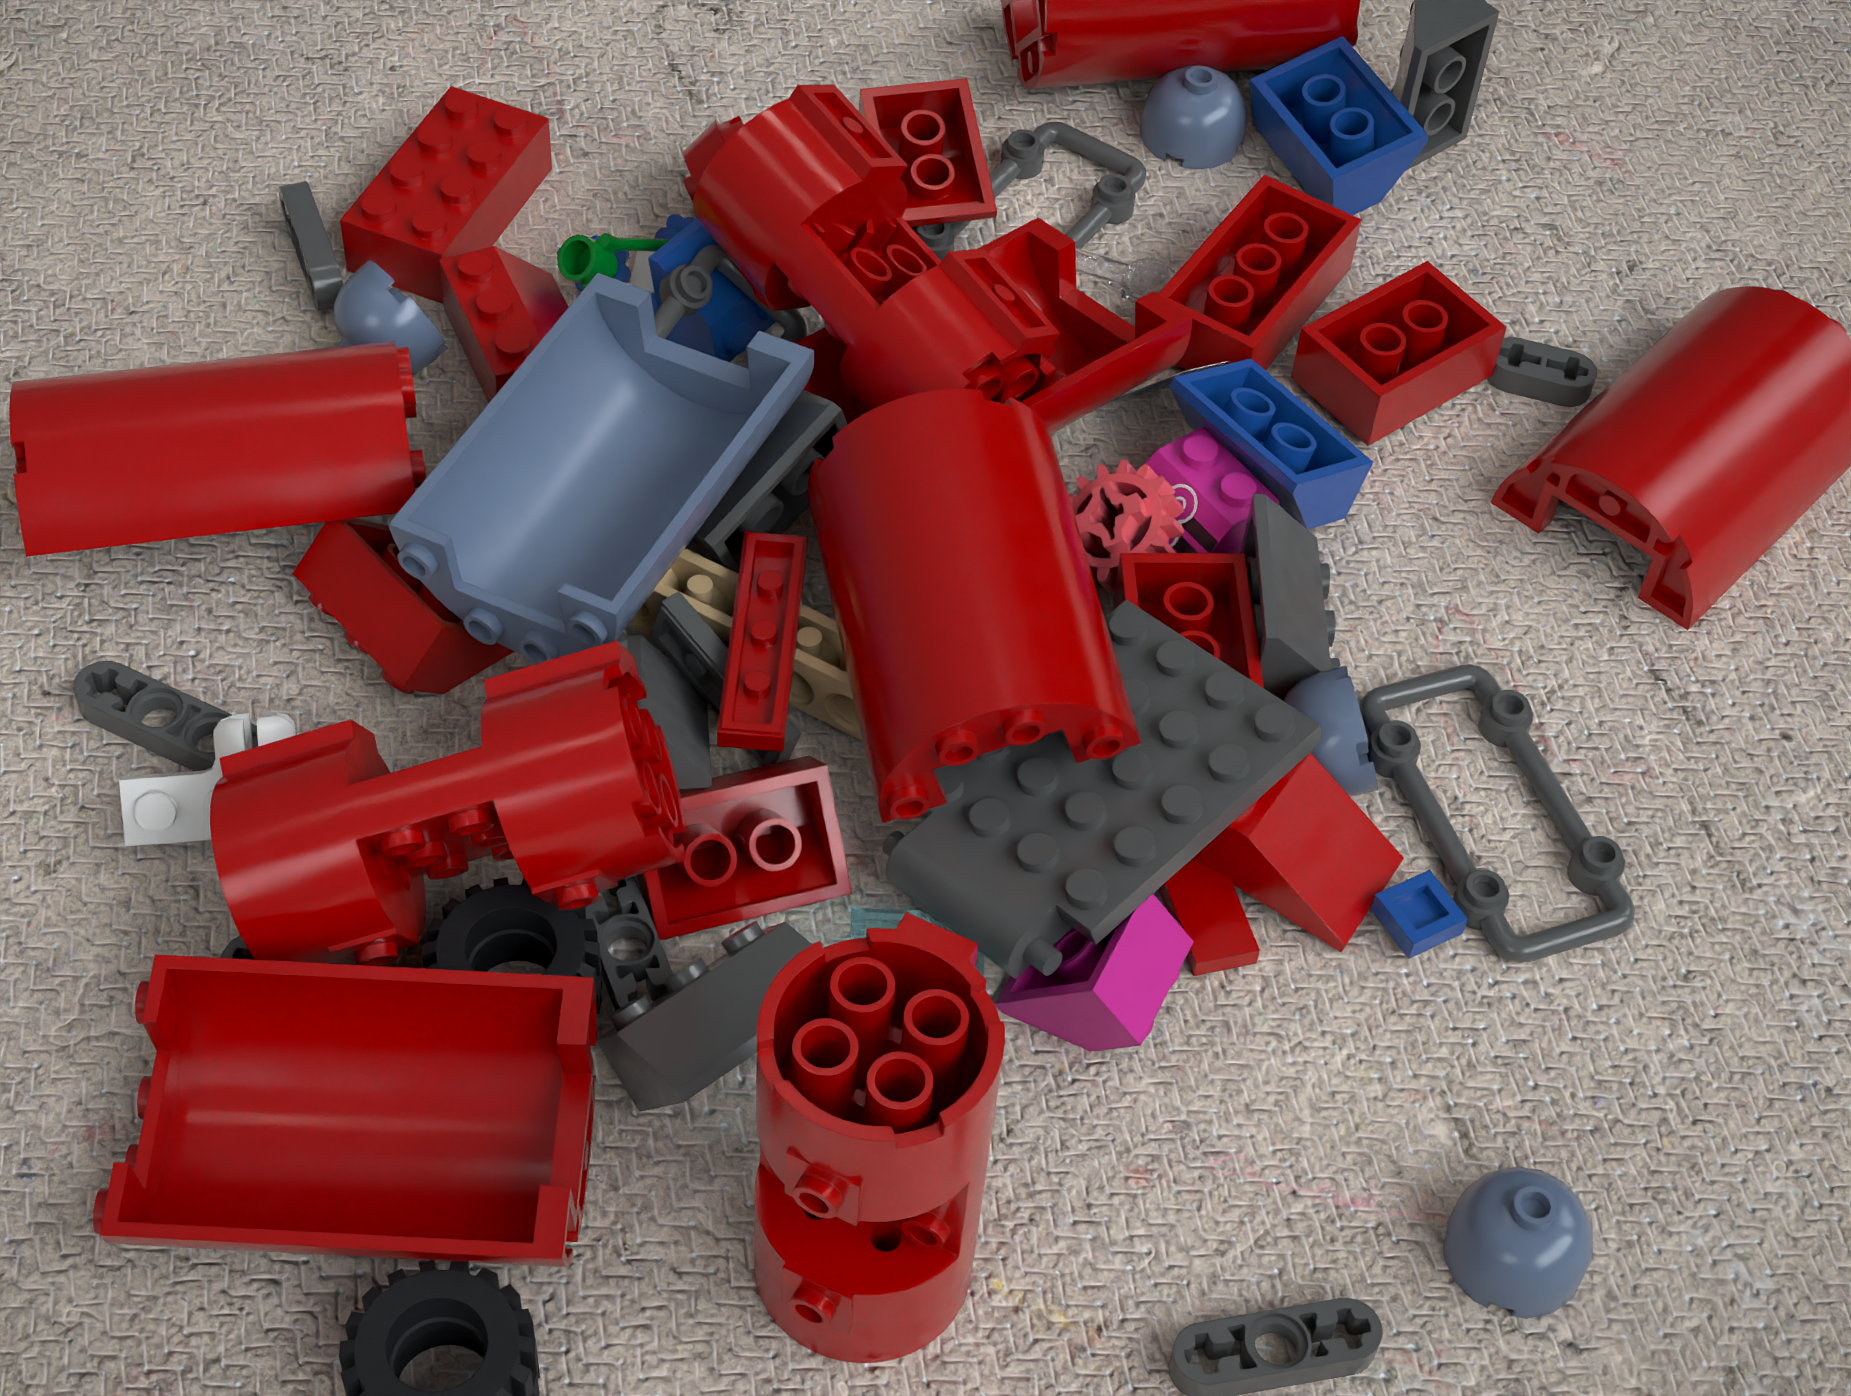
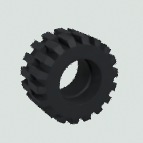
[422,877,602,1014]
[339,1260,540,1396]

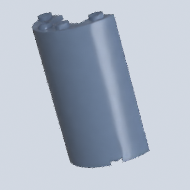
[388,273,814,664]

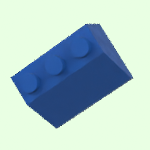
[1250,36,1428,215]
[648,218,776,362]
[1170,358,1373,530]

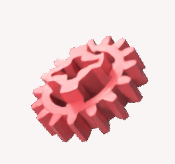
[1069,460,1184,592]

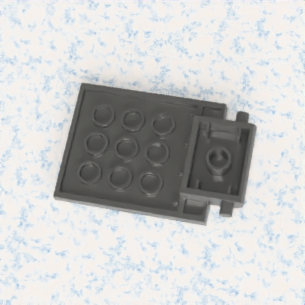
[882,600,1322,978]

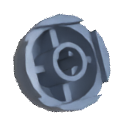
[1139,65,1247,169]
[334,260,448,375]
[1283,665,1378,797]
[1443,1167,1593,1319]

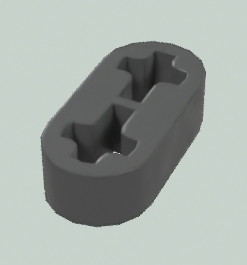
[1487,337,1597,407]

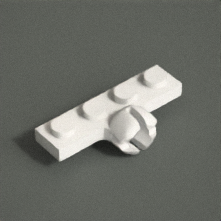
[119,712,395,847]

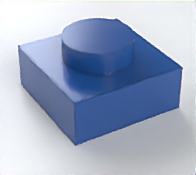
[1371,870,1468,959]

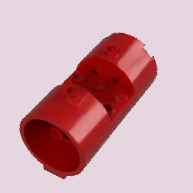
[693,84,1061,415]
[210,640,686,966]
[754,912,1005,1363]

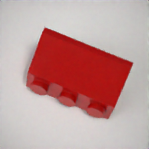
[439,246,569,403]
[292,518,515,694]
[636,755,852,940]

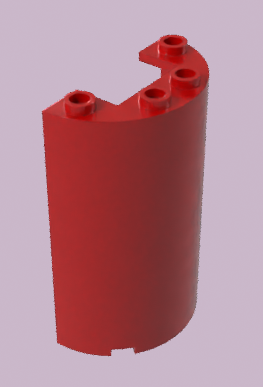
[1001,0,1360,90]
[795,218,1193,434]
[1491,286,1851,630]
[9,341,426,557]
[807,389,1142,823]
[93,954,597,1267]

